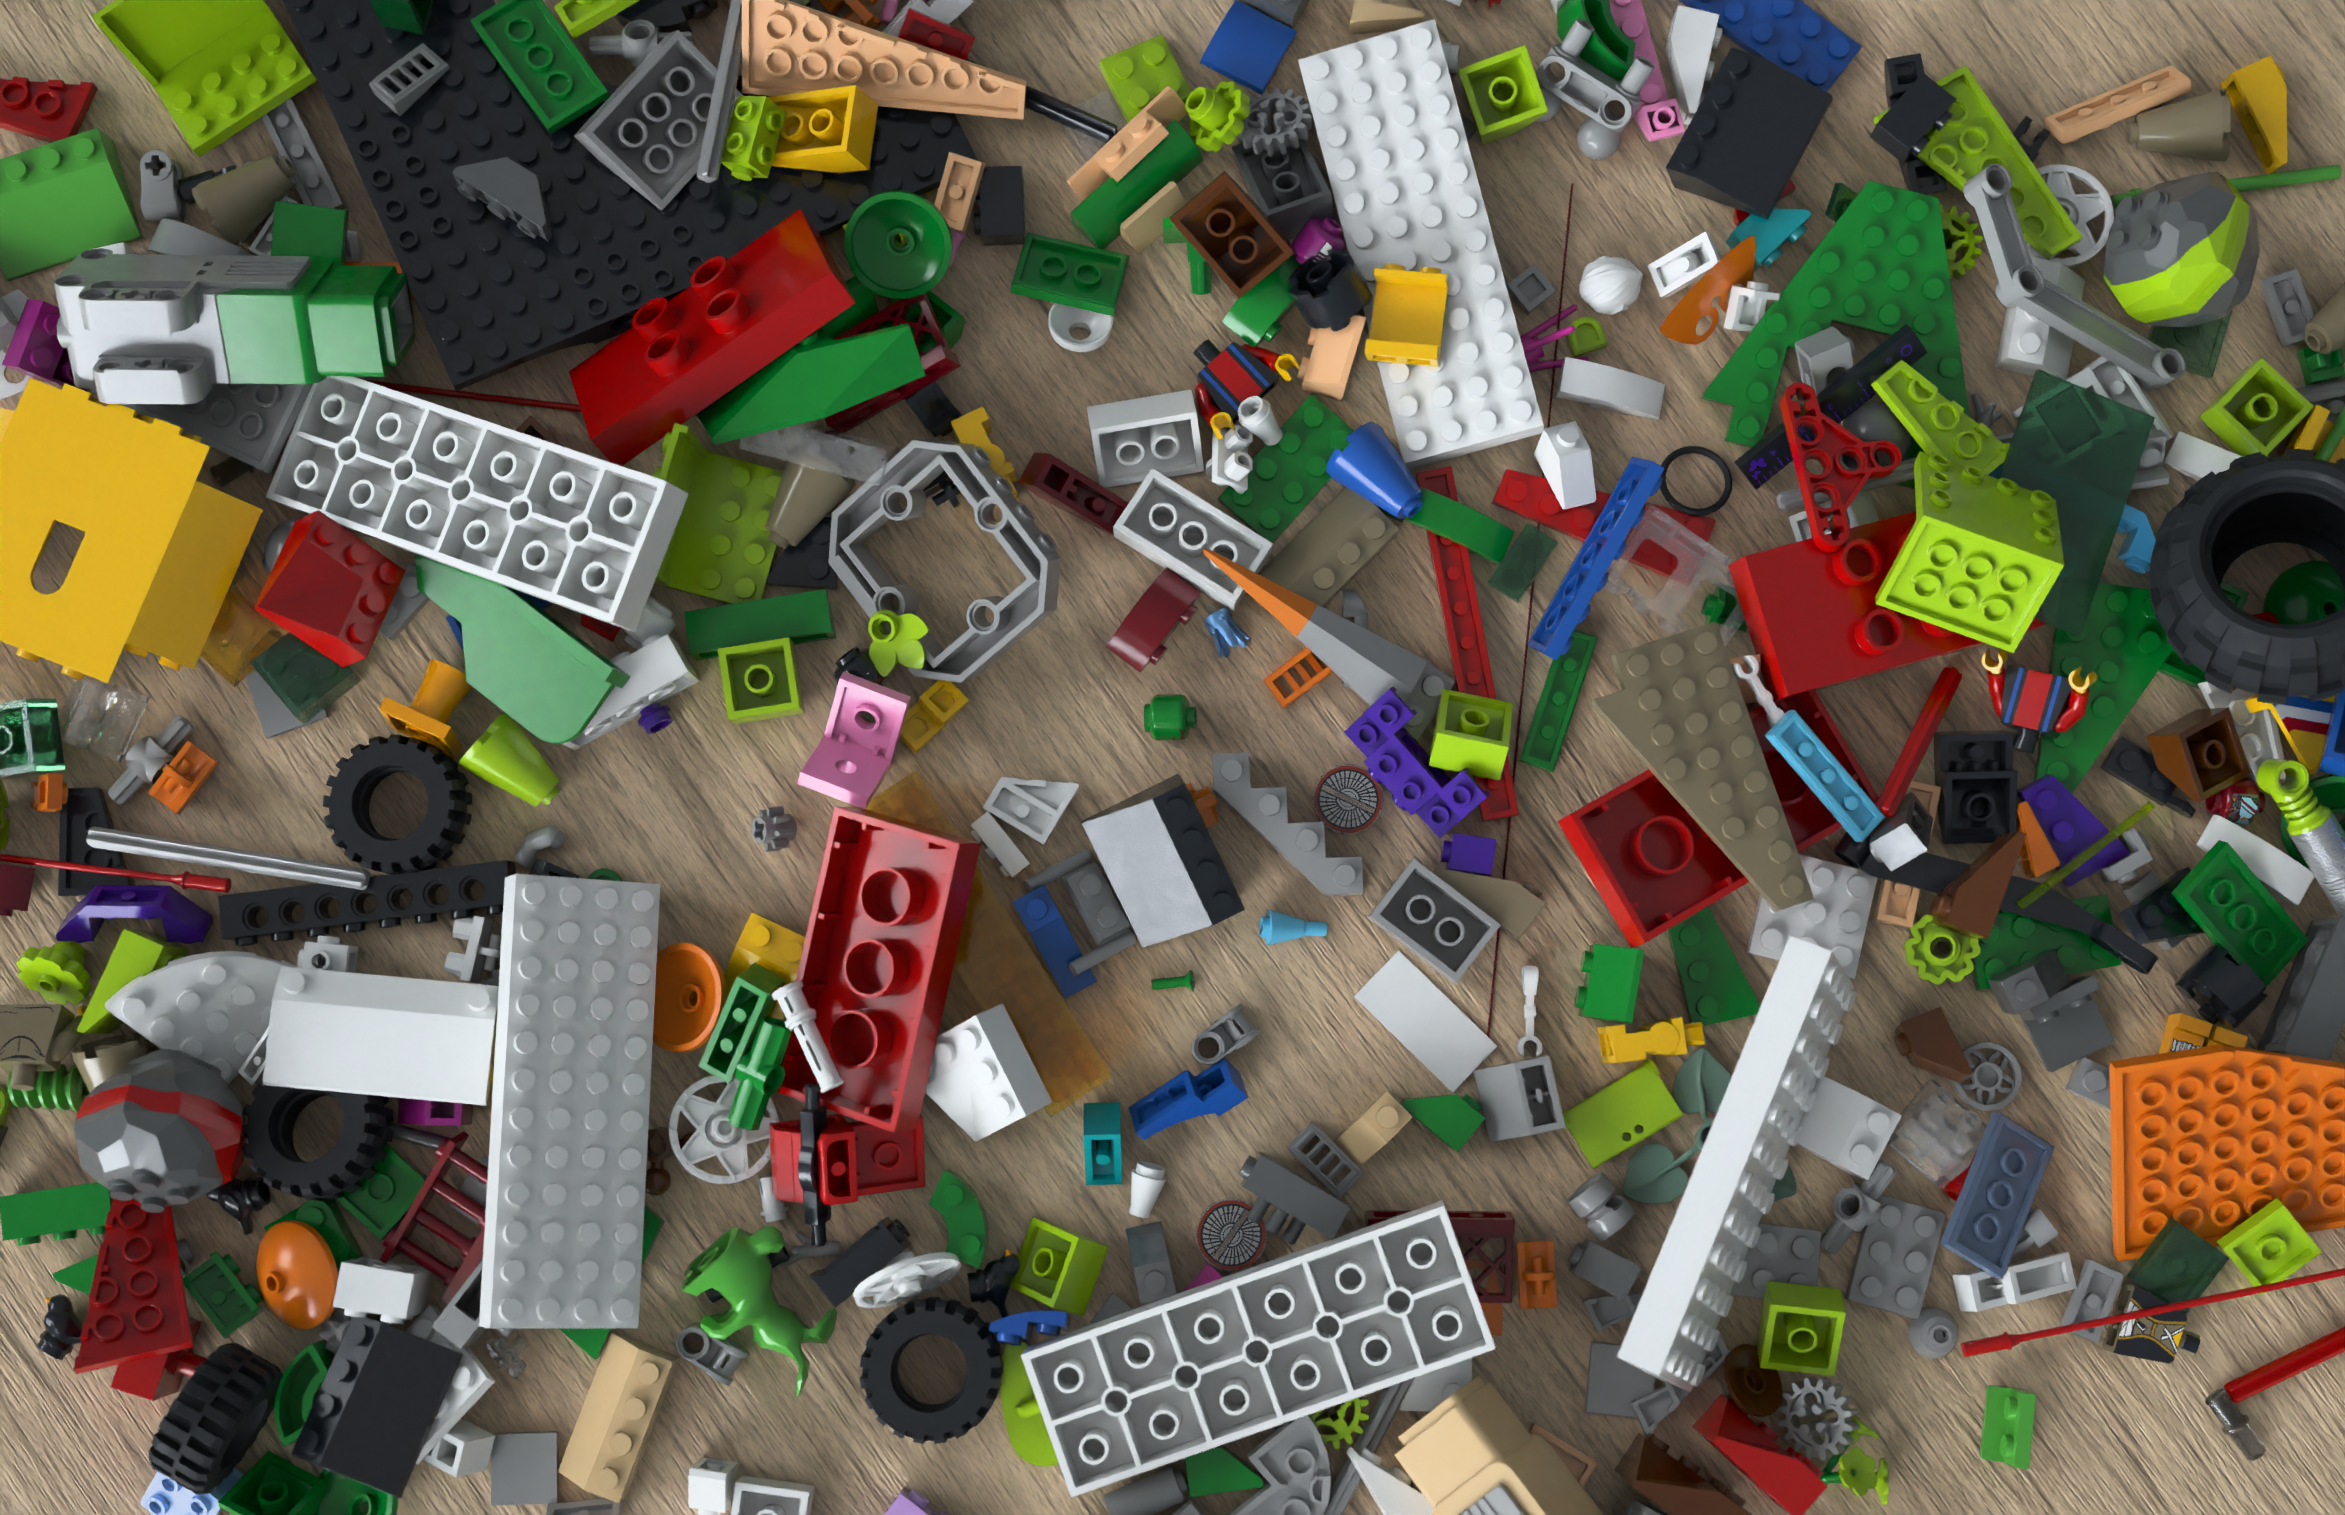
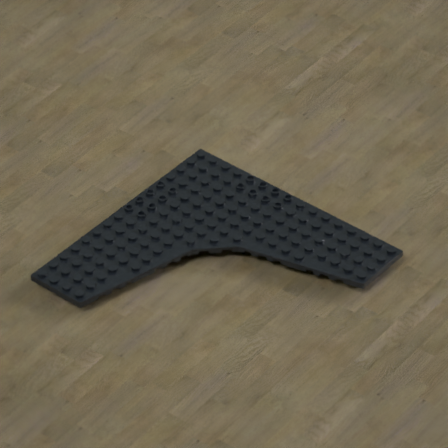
[283,0,978,391]

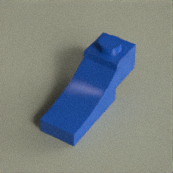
[1012,885,1097,999]
[1128,1058,1248,1140]

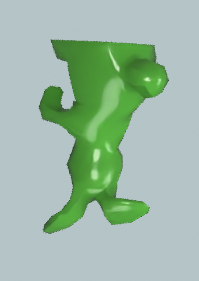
[680,1225,837,1397]

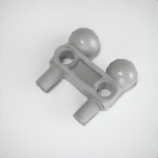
[1534,18,1655,160]

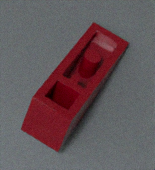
[1018,452,1129,536]

